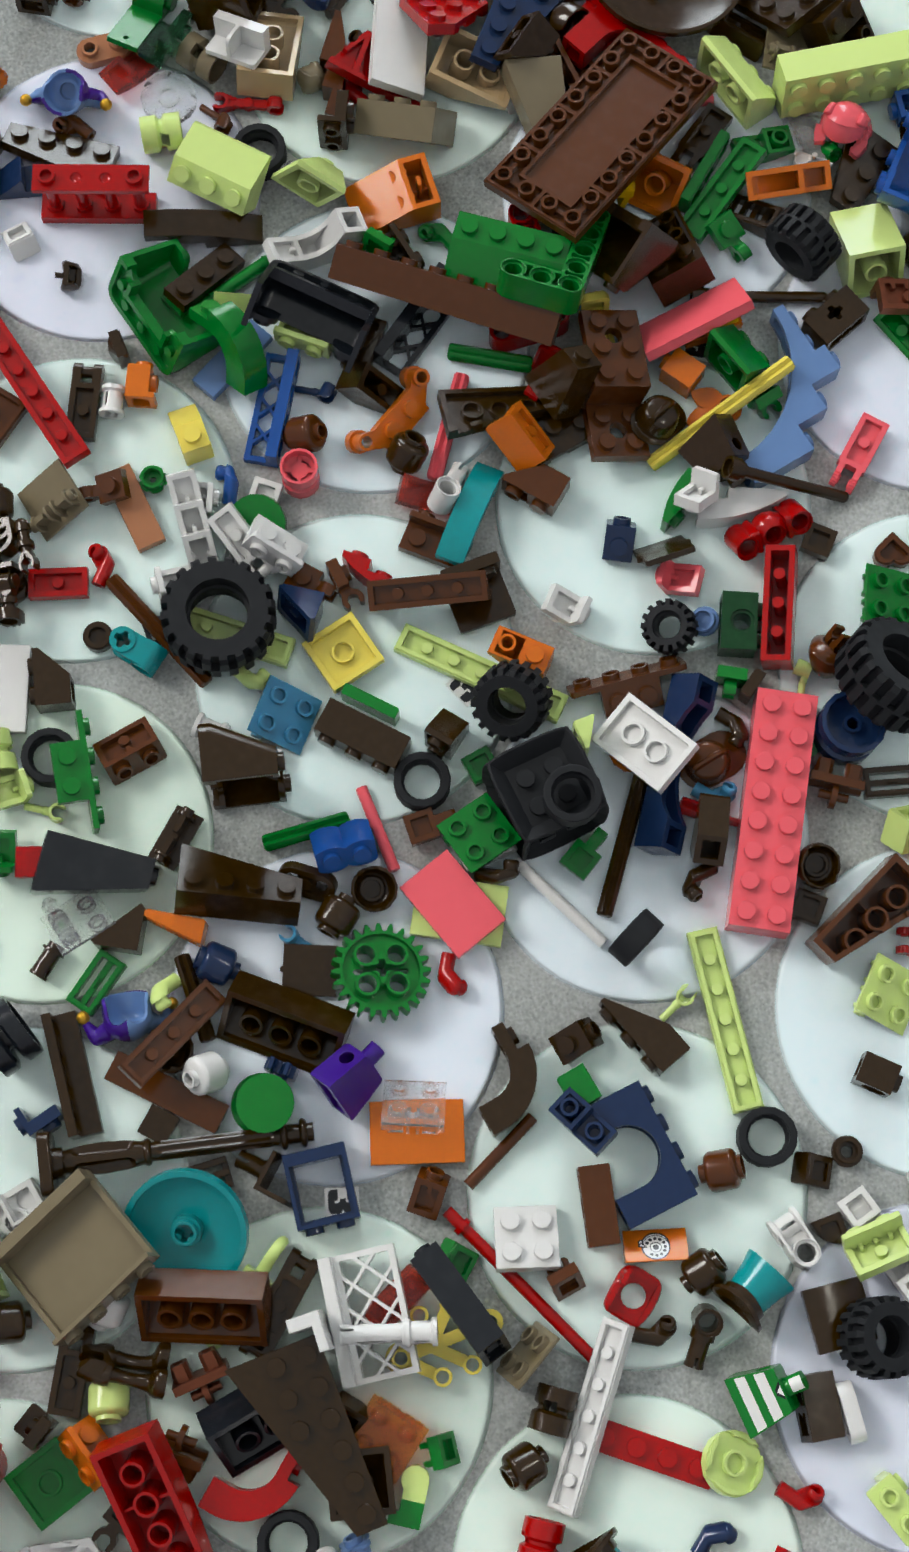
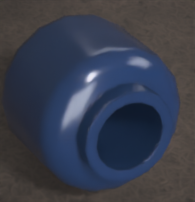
[193,941,241,987]

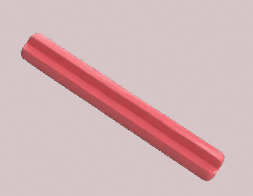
[427,372,469,481]

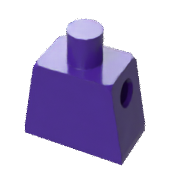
[310,1041,385,1120]

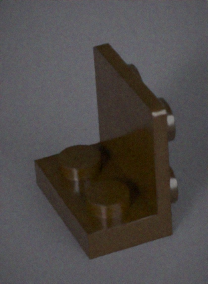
[440,551,516,634]

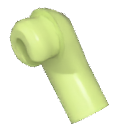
[233,666,271,690]
[150,973,182,1012]

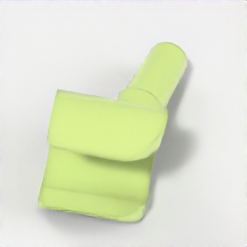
[792,659,812,694]
[24,803,66,823]
[659,983,697,1022]

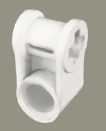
[765,1206,821,1269]

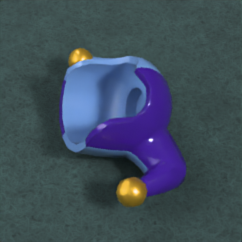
[20,68,112,116]
[76,990,179,1046]

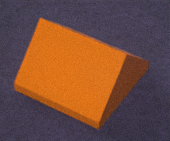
[628,153,693,216]

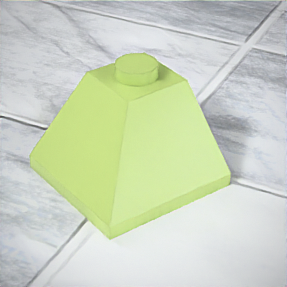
[271,157,346,208]

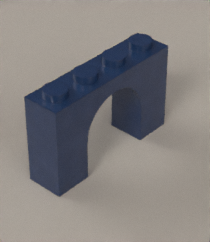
[591,1080,699,1231]

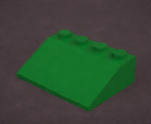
[444,211,572,287]

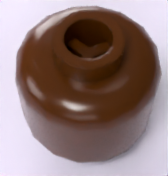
[283,414,328,453]
[697,1148,746,1193]

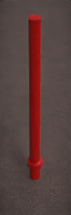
[442,1207,593,1362]

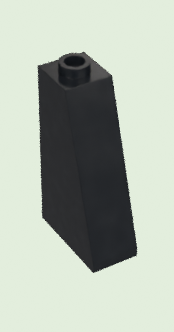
[29,830,159,895]
[410,1241,512,1367]

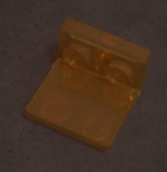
[355,1393,430,1484]

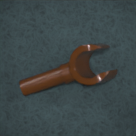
[199,104,233,135]

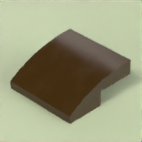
[800,1276,878,1355]

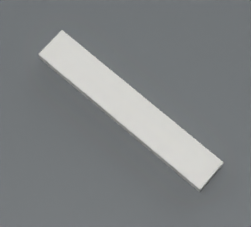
[546,1316,635,1518]

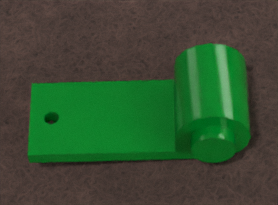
[107,0,178,53]

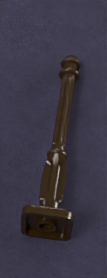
[36,1118,315,1198]

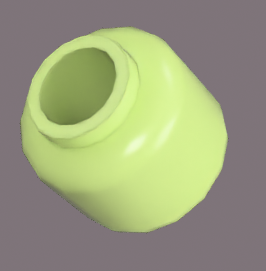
[88,1382,130,1425]

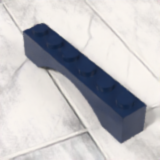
[634,673,719,856]

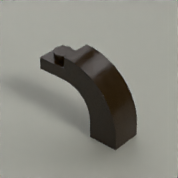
[478,1022,537,1138]

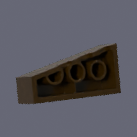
[174,843,303,926]

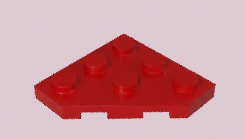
[399,0,488,36]

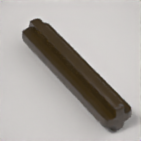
[174,953,216,1043]

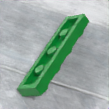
[683,136,767,244]

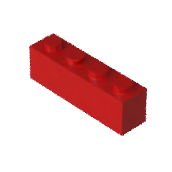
[760,545,798,670]

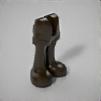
[76,1342,171,1400]

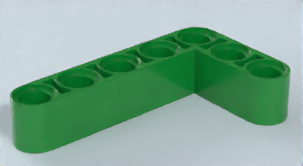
[496,211,610,315]

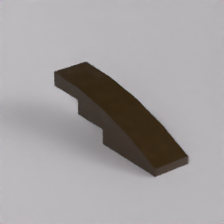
[143,209,263,248]

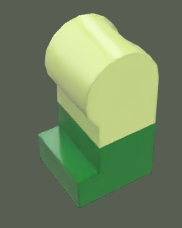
[387,1464,430,1530]

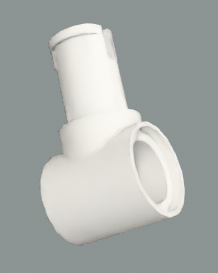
[427,462,469,515]

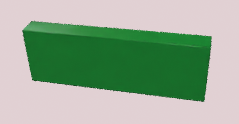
[678,129,730,214]

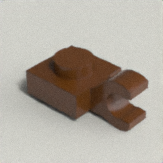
[78,468,131,506]
[325,558,365,612]
[283,563,338,603]
[402,807,456,847]

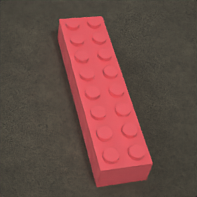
[724,687,819,939]

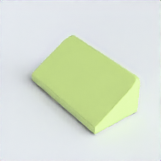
[571,714,595,757]

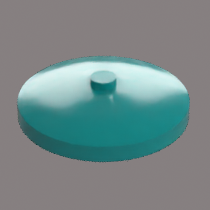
[124,1168,249,1271]

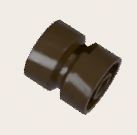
[527,1382,579,1439]

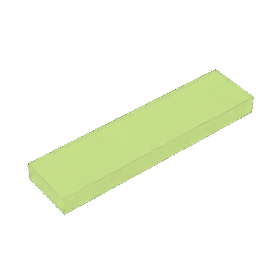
[190,607,296,669]

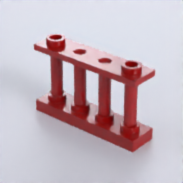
[31,164,158,224]

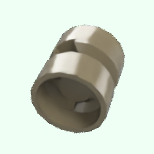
[176,31,228,84]

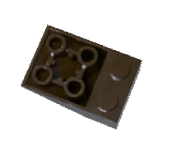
[647,205,715,308]

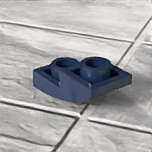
[548,1087,618,1157]

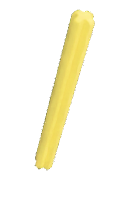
[647,356,795,471]

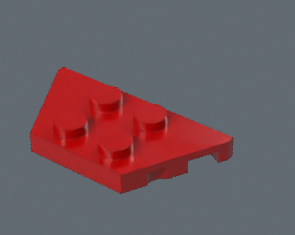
[324,30,420,106]

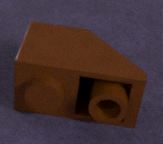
[501,464,571,517]

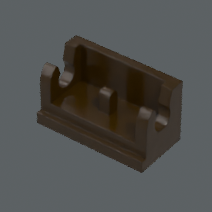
[795,1370,846,1443]

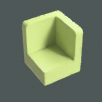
[880,805,909,855]

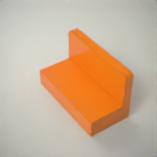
[486,400,555,471]

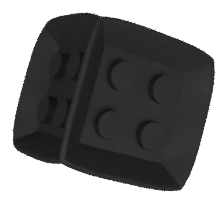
[482,726,609,861]

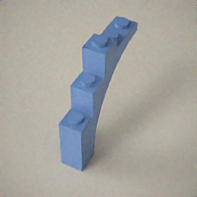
[744,304,841,488]

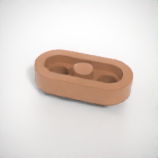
[76,33,133,69]

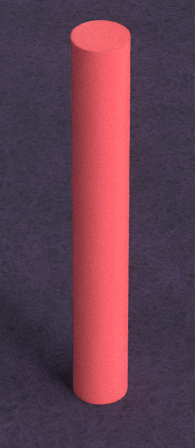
[356,785,400,873]

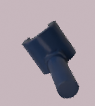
[295,381,338,404]

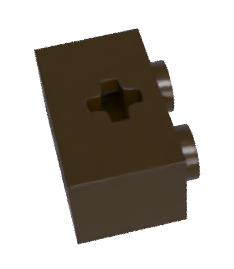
[801,285,870,351]

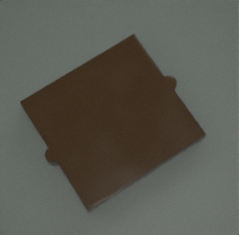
[633,535,696,568]
[280,944,338,997]

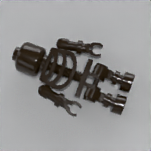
[0,483,40,627]

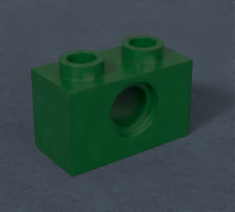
[717,590,763,659]

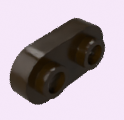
[278,861,338,902]

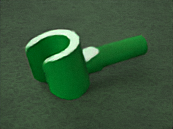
[821,140,842,163]

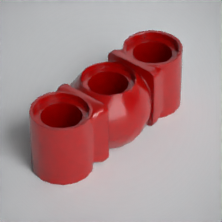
[724,498,813,561]

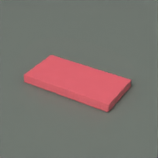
[639,277,755,362]

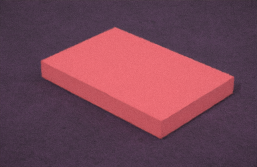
[399,849,506,960]

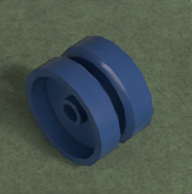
[813,692,886,766]

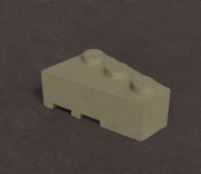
[353,93,457,147]

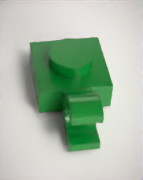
[705,209,753,263]
[559,827,608,881]

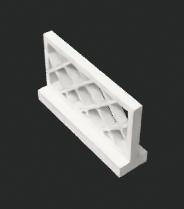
[317,1243,421,1389]

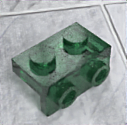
[137,9,194,69]

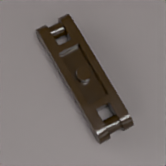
[238,1247,318,1357]

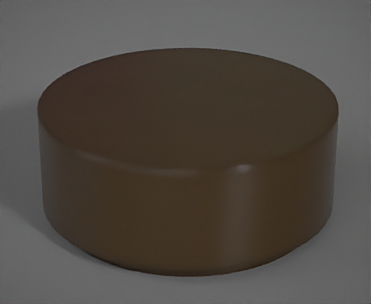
[83,621,112,653]

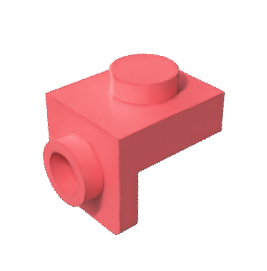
[655,560,705,597]

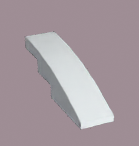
[165,468,219,569]

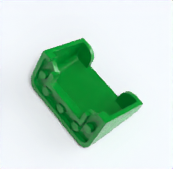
[108,238,220,375]

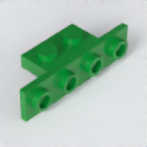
[49,709,105,834]

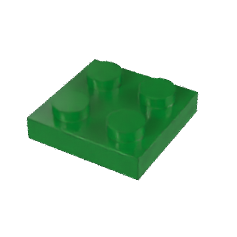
[3,1436,93,1532]

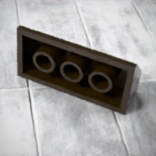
[216,970,356,1073]

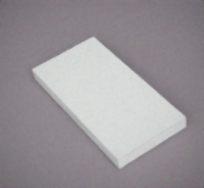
[368,0,428,101]

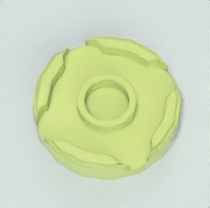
[701,1430,764,1498]

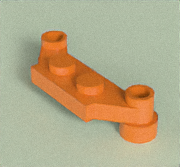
[345,366,430,454]

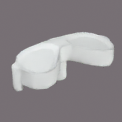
[792,151,833,169]

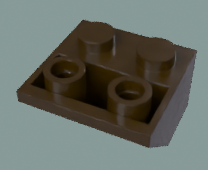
[800,0,875,49]

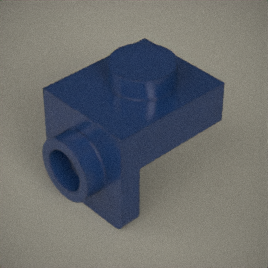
[602,516,636,563]
[13,1104,64,1139]

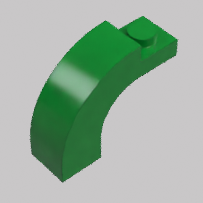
[189,299,267,396]

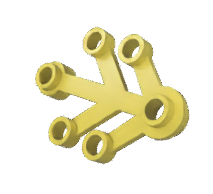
[385,1303,503,1387]

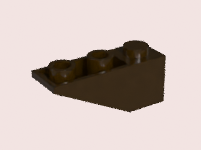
[599,998,690,1076]

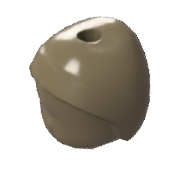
[296,61,325,95]

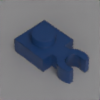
[264,1056,299,1083]

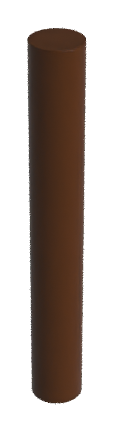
[464,1113,537,1190]

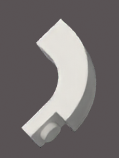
[262,206,368,271]

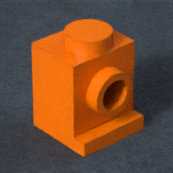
[124,361,159,409]

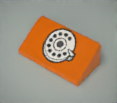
[622,1228,689,1264]

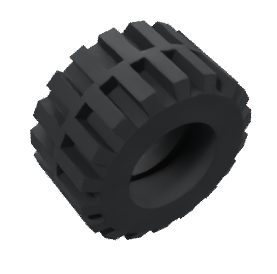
[764,203,842,282]
[471,659,553,742]
[836,1295,909,1380]

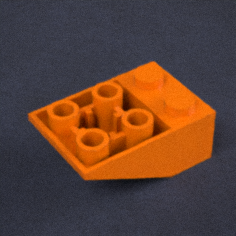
[344,152,441,241]

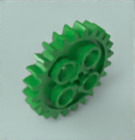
[330,923,431,1023]

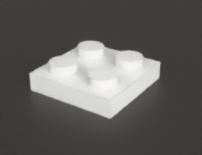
[493,1205,561,1273]

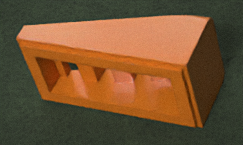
[144,909,209,947]

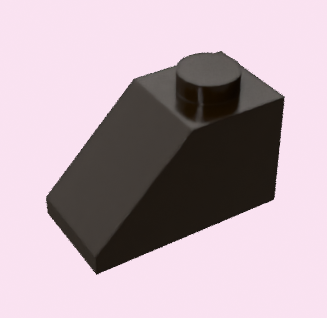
[493,10,560,61]
[335,361,404,414]

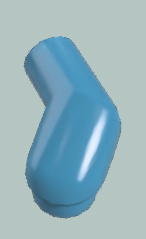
[690,781,737,802]

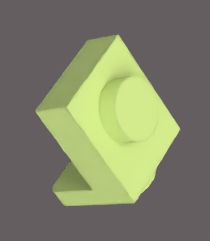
[0,768,34,811]

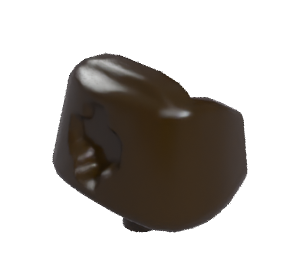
[55,260,82,292]

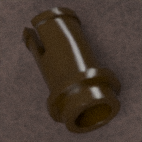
[29,940,65,981]

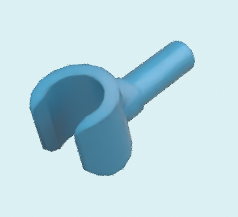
[279,925,312,945]

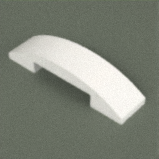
[837,1185,909,1302]

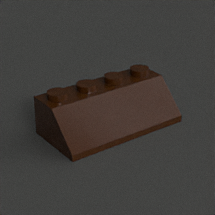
[134,1268,271,1347]

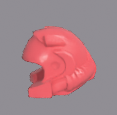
[813,101,872,160]

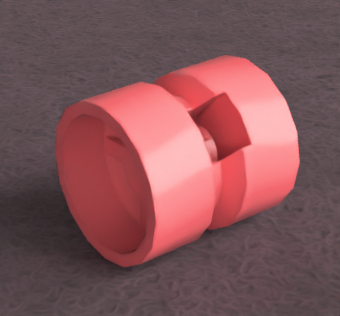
[279,448,320,499]

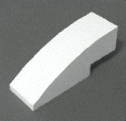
[695,487,788,529]

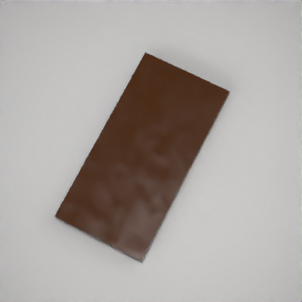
[484,28,718,244]

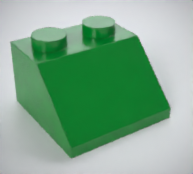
[703,324,770,392]

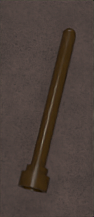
[689,286,827,303]
[721,455,849,503]

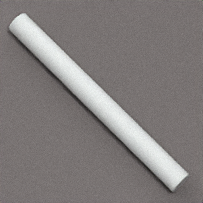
[514,856,608,948]

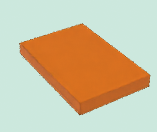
[369,1099,465,1166]

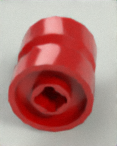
[517,1515,566,1552]

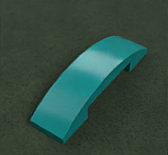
[435,462,504,565]

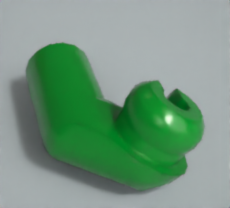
[417,223,452,251]

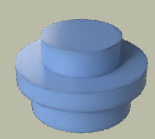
[693,606,720,636]

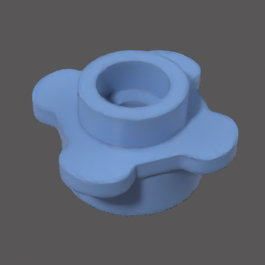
[339,1533,371,1552]

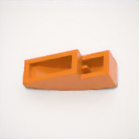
[745,160,833,201]

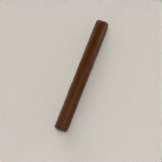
[106,574,213,688]

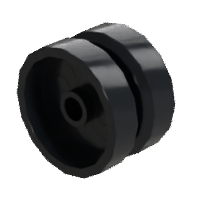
[0,996,44,1077]

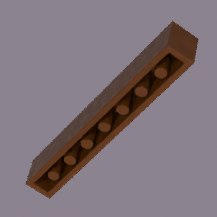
[328,239,563,347]

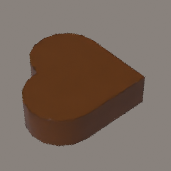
[872,532,909,569]

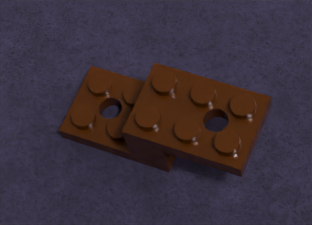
[578,310,651,462]

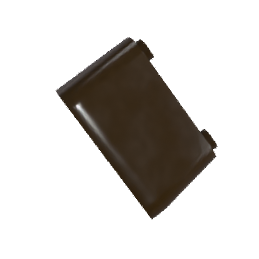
[551,202,681,295]
[198,723,292,810]

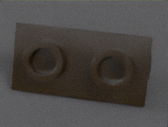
[148,805,204,871]

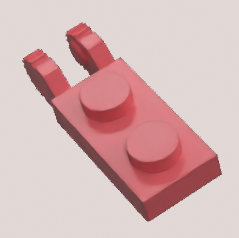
[828,412,890,495]

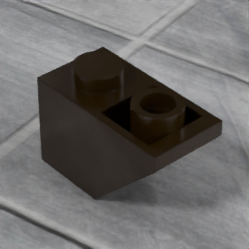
[27,648,76,714]
[424,708,469,761]
[690,793,731,867]

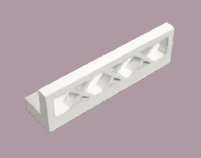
[286,1310,335,1352]

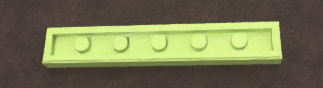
[394,623,569,724]
[686,926,764,1115]

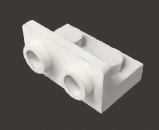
[241,514,309,577]

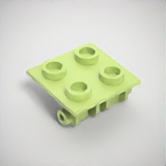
[852,953,909,1036]

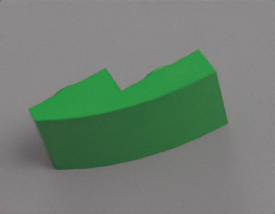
[729,125,796,164]
[660,468,692,533]

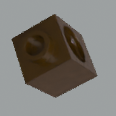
[850,1051,903,1098]

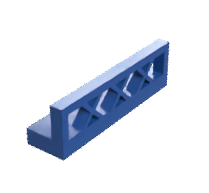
[243,348,301,468]

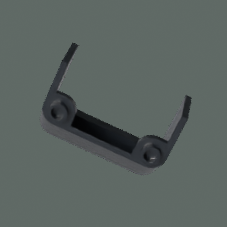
[241,260,379,373]

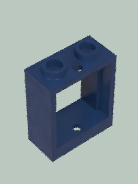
[281,1141,361,1237]

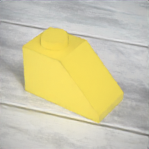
[168,404,214,466]

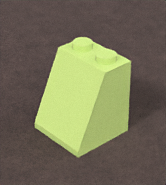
[829,203,906,298]

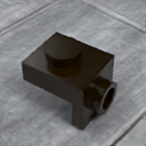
[548,1017,604,1066]

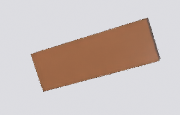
[116,463,166,553]

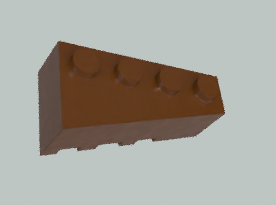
[804,853,909,965]

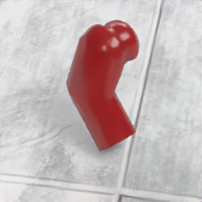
[88,543,115,589]
[774,1481,825,1511]

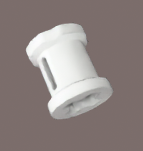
[98,383,125,420]

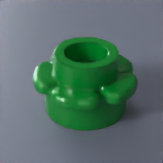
[139,465,167,494]

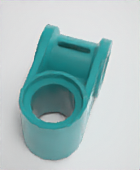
[109,626,169,678]

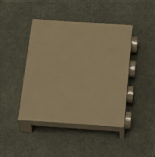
[0,1168,160,1346]

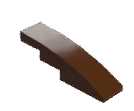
[319,9,346,115]

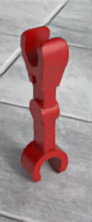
[212,92,284,116]

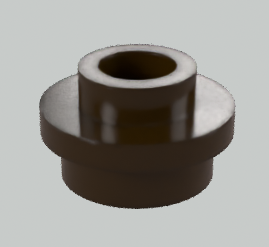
[831,1135,863,1168]

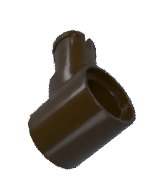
[683,1303,724,1370]

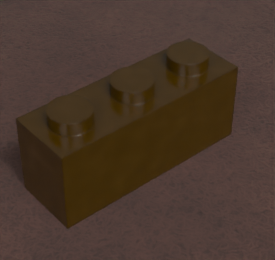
[313,697,412,775]

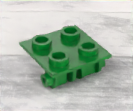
[860,563,909,623]
[436,792,522,874]

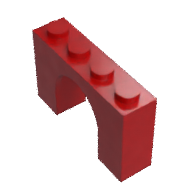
[562,3,693,70]

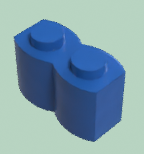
[309,819,378,873]

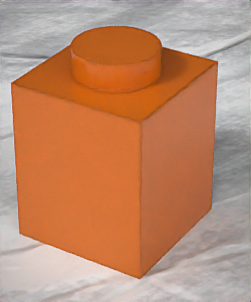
[658,348,706,399]

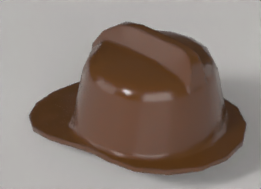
[680,730,746,788]

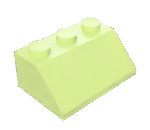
[696,35,777,130]
[167,121,272,216]

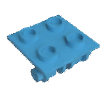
[247,675,322,755]

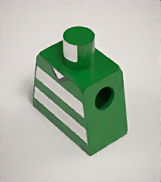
[724,1363,809,1439]

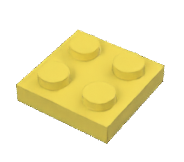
[301,611,385,694]

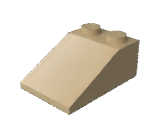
[236,11,304,101]
[425,28,510,111]

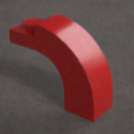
[198,1451,302,1522]

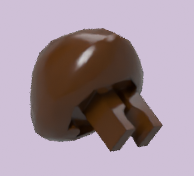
[808,623,850,678]

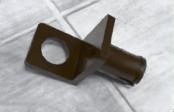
[234,1150,292,1208]

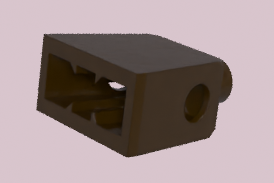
[678,413,749,488]

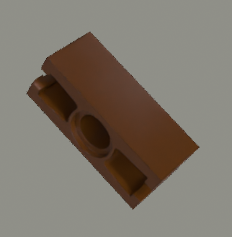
[576,1163,621,1248]

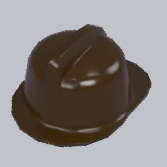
[630,395,686,445]

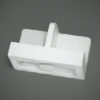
[205,9,271,70]

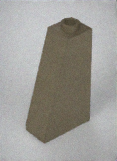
[500,55,566,134]

